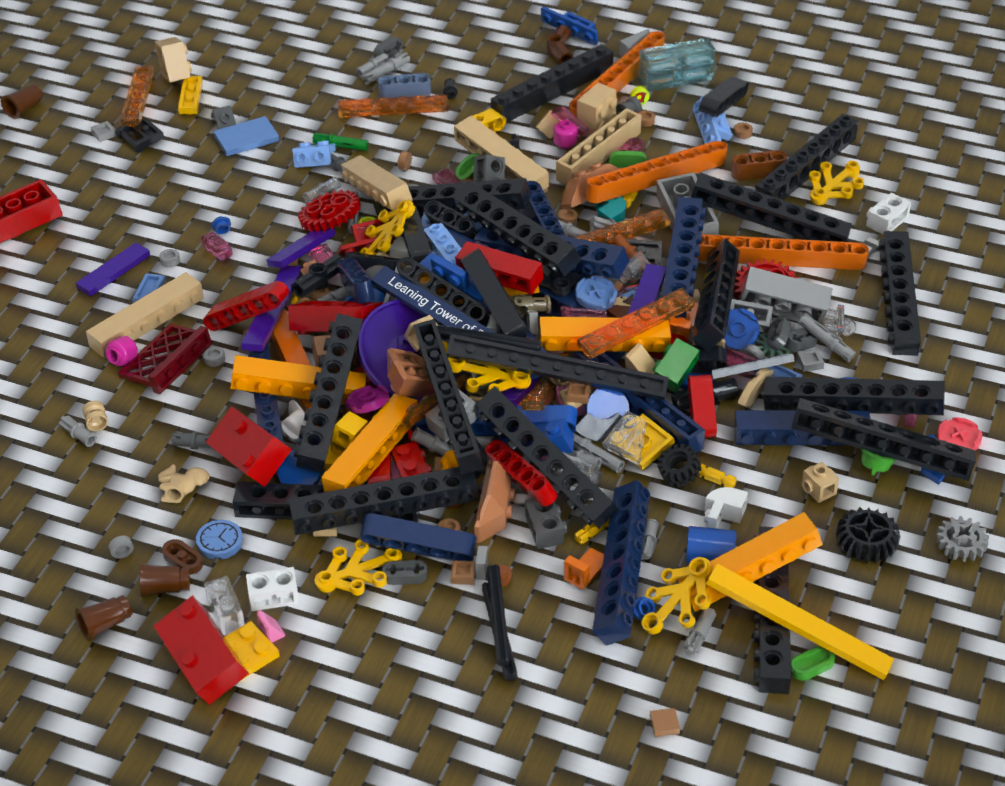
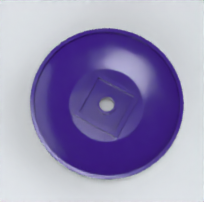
[357,300,468,407]

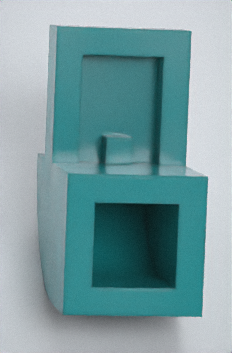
[595,196,626,224]

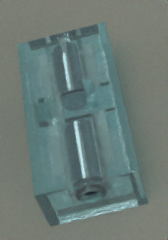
[638,38,716,92]

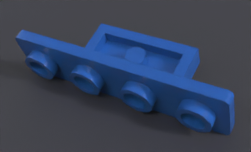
[541,6,598,46]
[419,253,484,303]

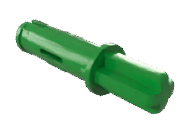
[312,133,369,151]

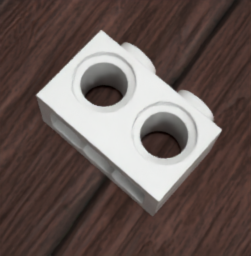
[866,192,911,235]
[246,567,299,612]

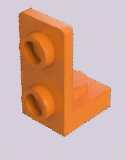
[669,301,699,341]
[564,548,604,590]

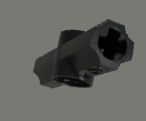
[291,254,342,298]
[671,378,739,411]

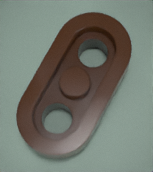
[162,539,203,575]

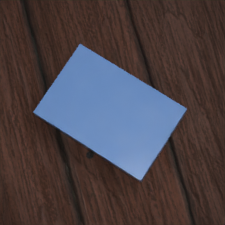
[213,116,279,156]

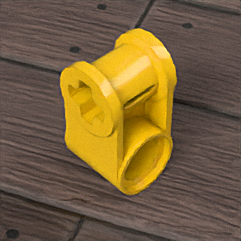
[473,108,506,132]

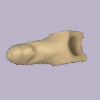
[158,464,210,503]

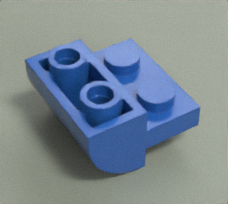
[686,526,736,564]

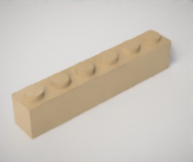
[556,108,642,185]
[454,116,549,190]
[341,155,413,211]
[86,272,204,359]

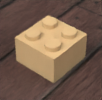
[154,37,192,82]
[577,83,618,136]

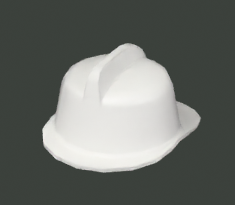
[281,400,307,444]

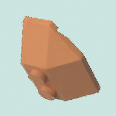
[561,162,620,209]
[387,348,434,398]
[474,460,516,543]

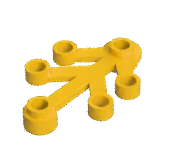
[809,160,864,205]
[359,199,415,255]
[448,358,531,393]
[314,539,402,596]
[641,557,713,634]

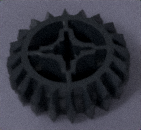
[835,507,900,564]

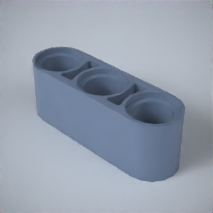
[378,73,431,100]

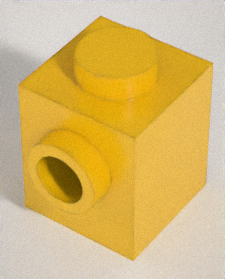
[331,411,368,449]

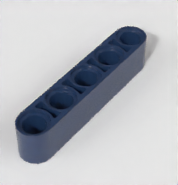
[337,258,375,303]
[360,513,477,561]

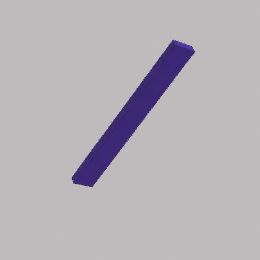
[241,265,303,352]

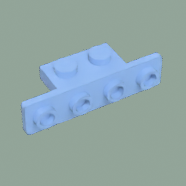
[693,96,733,144]
[424,223,461,265]

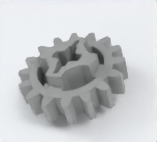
[936,516,989,562]

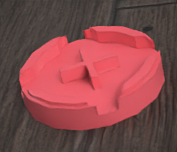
[936,417,982,450]

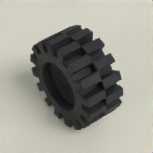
[657,444,702,488]

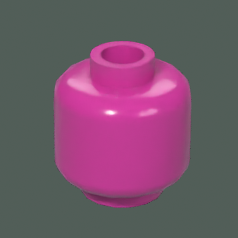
[553,120,578,149]
[106,336,138,367]

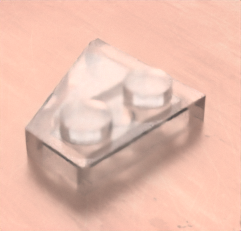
[602,411,647,465]

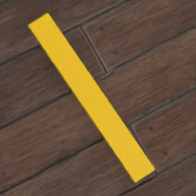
[706,563,894,680]

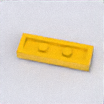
[178,76,203,115]

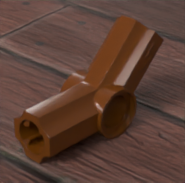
[547,25,573,64]

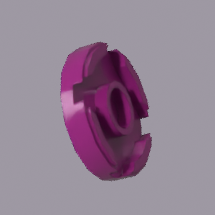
[345,385,390,413]

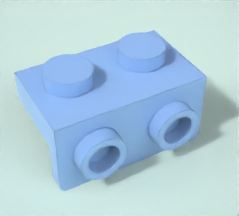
[292,140,336,168]

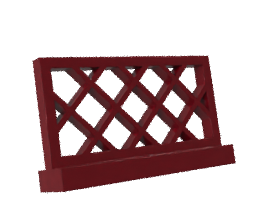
[118,323,212,394]

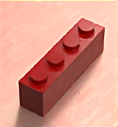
[455,241,544,295]

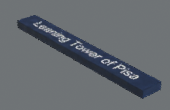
[371,266,495,333]

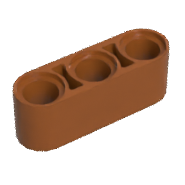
[731,150,787,180]

